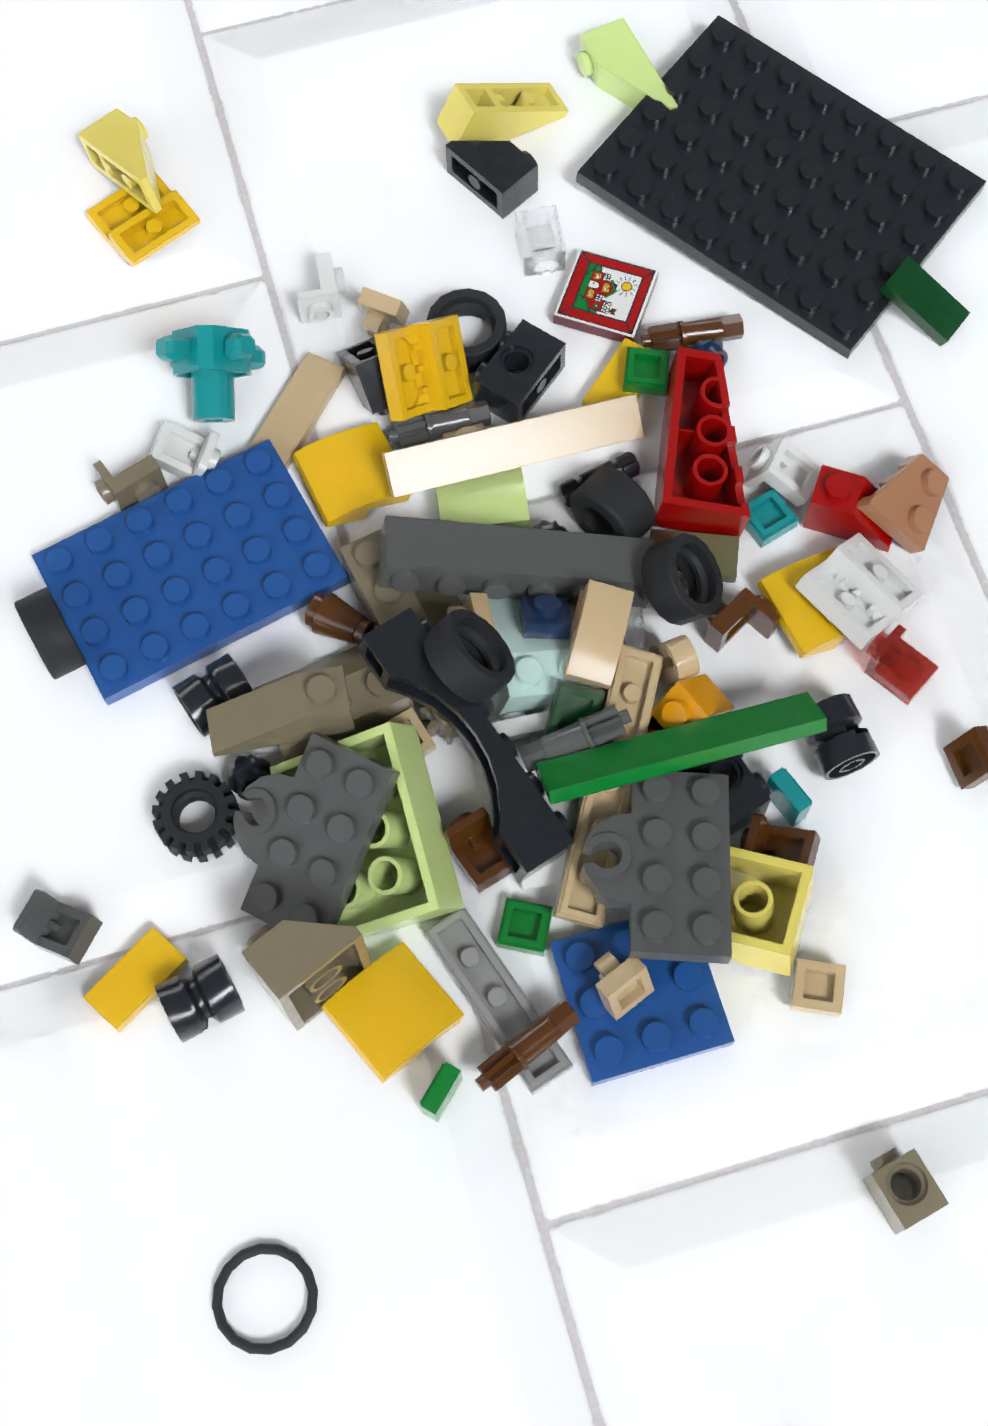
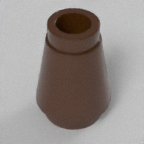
[305,592,375,645]

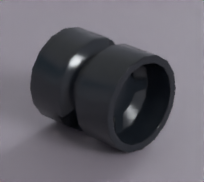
[172,653,254,737]
[804,693,880,780]
[155,954,246,1043]

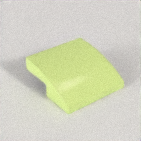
[435,467,530,528]

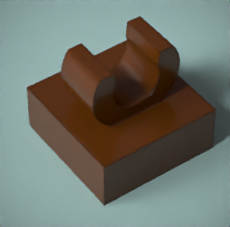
[943,725,988,790]

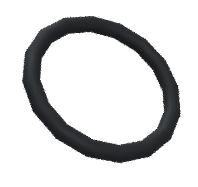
[212,1243,318,1355]

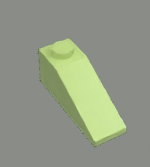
[576,17,678,110]

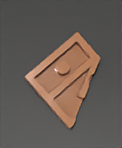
[856,453,949,554]

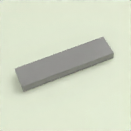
[424,908,573,1096]

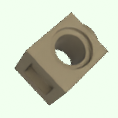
[862,1147,949,1235]

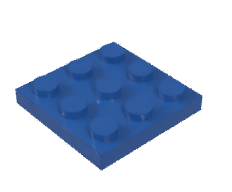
[549,920,735,1086]

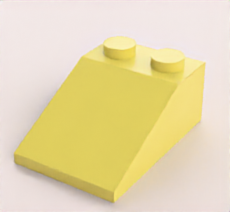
[730,846,814,977]

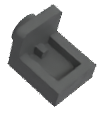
[12,889,103,965]

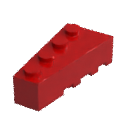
[654,347,751,538]

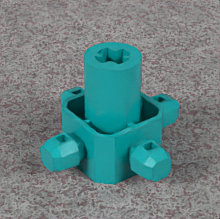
[156,325,266,423]

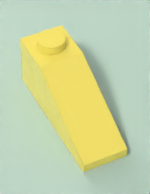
[436,83,569,142]
[78,108,162,214]

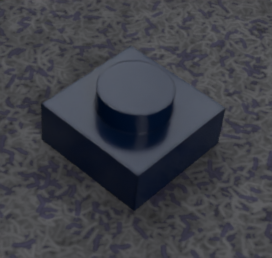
[519,594,572,640]

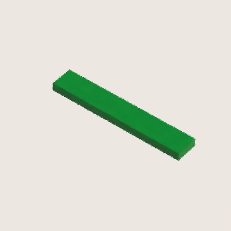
[536,691,827,804]

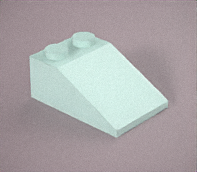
[488,598,599,719]

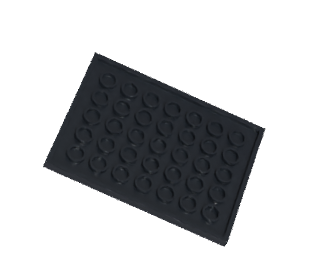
[576,15,987,359]

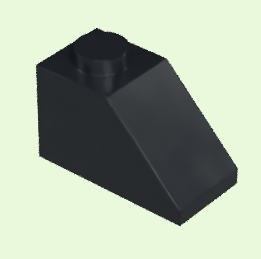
[445,141,538,219]
[336,337,389,416]

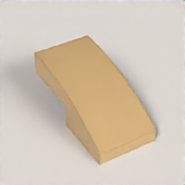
[564,579,634,689]

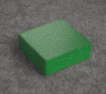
[623,347,670,396]
[496,897,553,957]
[420,1062,463,1123]

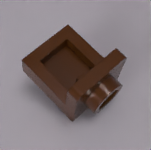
[704,587,780,653]
[444,807,511,893]
[740,813,821,866]

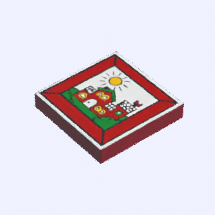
[553,248,659,343]

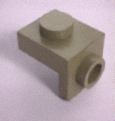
[92,454,168,511]

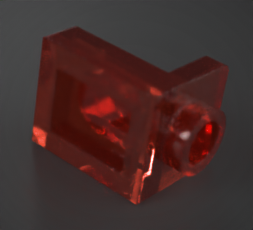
[864,624,939,706]

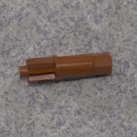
[641,313,744,351]
[474,1000,580,1092]

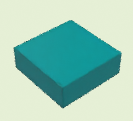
[745,488,799,548]
[767,767,812,827]

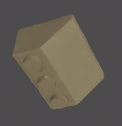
[339,529,463,628]
[254,645,414,761]
[241,920,372,1031]

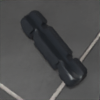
[558,452,640,508]

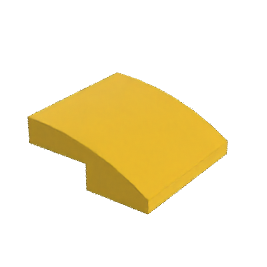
[86,172,201,267]
[374,314,473,421]
[292,422,412,527]
[756,548,847,659]
[321,942,465,1084]

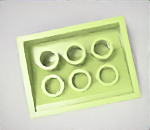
[269,722,465,938]

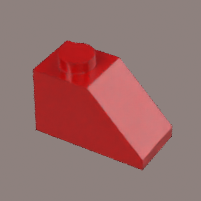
[802,464,892,552]

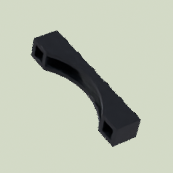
[359,608,574,884]

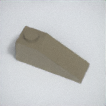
[206,665,355,757]

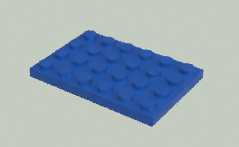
[31,439,350,706]

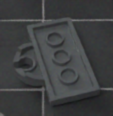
[233,733,400,927]
[581,772,732,964]

